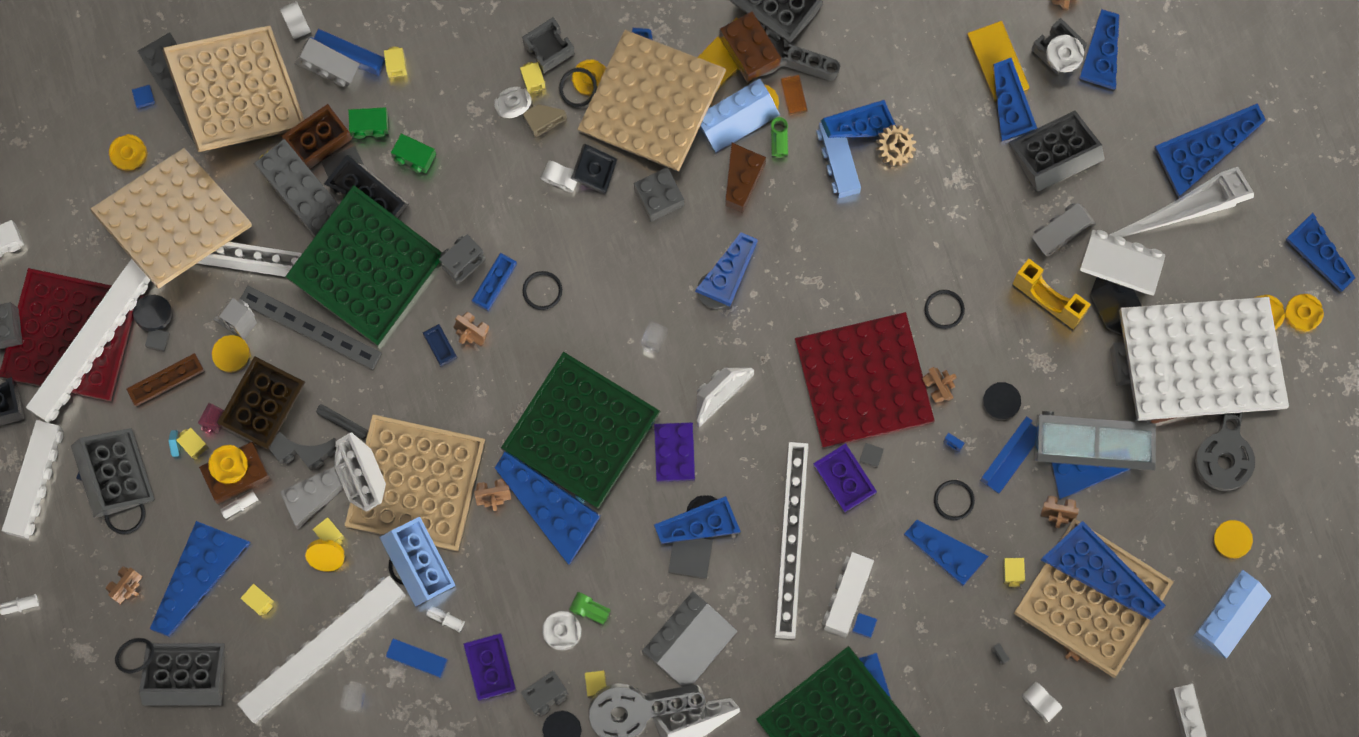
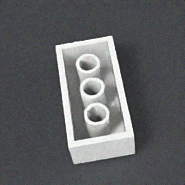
[822,552,874,639]

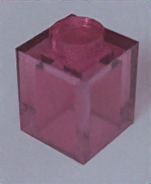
[198,403,224,435]

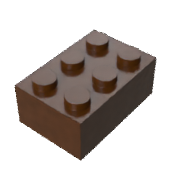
[719,11,781,83]
[282,104,352,169]
[199,442,271,505]

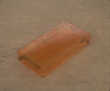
[781,75,807,115]

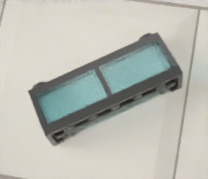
[1034,411,1156,470]

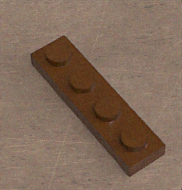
[126,353,204,407]

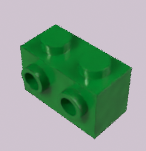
[348,107,389,139]
[391,133,436,174]

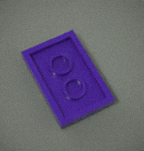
[654,422,695,482]
[813,443,877,513]
[463,633,516,701]

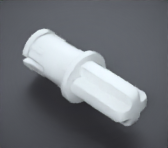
[220,490,258,519]
[0,594,39,615]
[426,606,465,633]

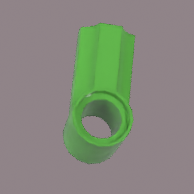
[771,117,788,157]
[569,592,611,625]

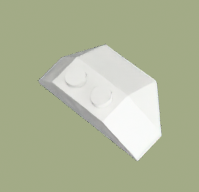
[697,368,754,427]
[334,433,386,511]

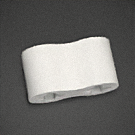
[280,1,311,40]
[540,161,577,192]
[1022,682,1062,722]

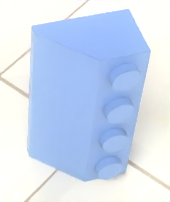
[699,78,780,153]
[379,517,456,607]
[1194,570,1271,658]

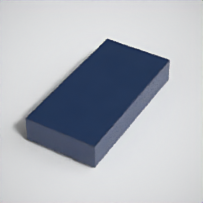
[423,324,457,367]

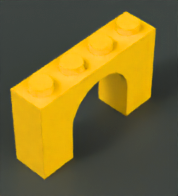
[1012,258,1091,330]

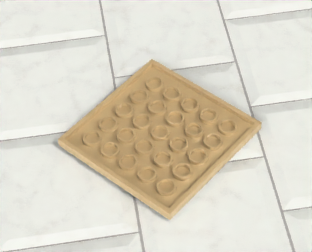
[162,25,304,152]
[577,30,726,171]
[90,148,252,289]
[345,415,485,552]
[1014,518,1174,678]

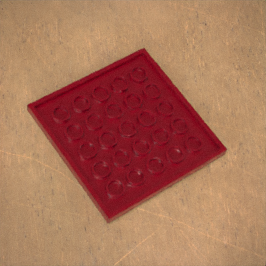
[0,268,139,402]
[795,312,935,449]

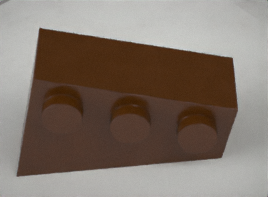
[726,143,766,213]

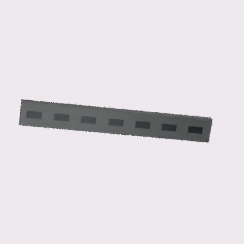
[240,285,382,370]

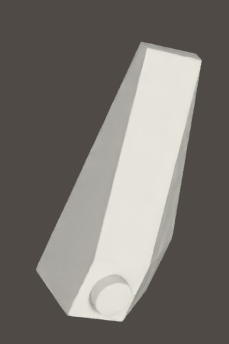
[653,698,740,737]

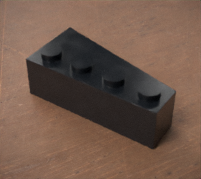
[324,155,409,218]
[0,377,25,426]

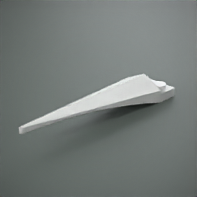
[1110,167,1254,237]

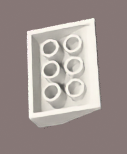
[1080,230,1165,296]

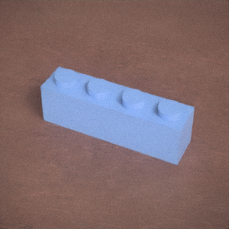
[816,123,861,199]

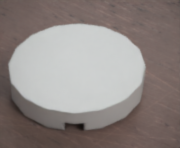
[1046,35,1084,73]
[494,86,532,118]
[542,611,582,651]

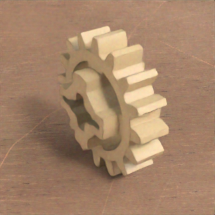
[876,125,916,166]

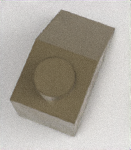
[522,104,567,137]

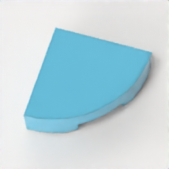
[168,430,180,457]

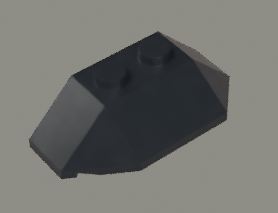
[1090,277,1142,335]

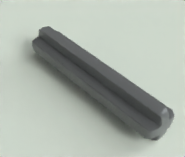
[316,404,368,440]

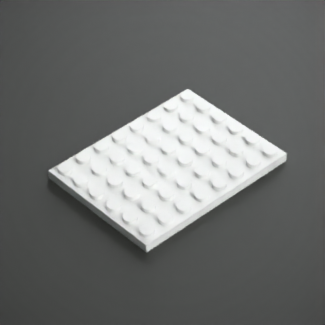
[1119,297,1289,421]

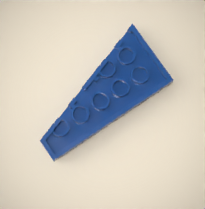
[1154,103,1266,198]
[495,451,601,565]
[150,521,250,637]
[1041,521,1166,620]

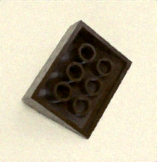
[217,356,305,449]

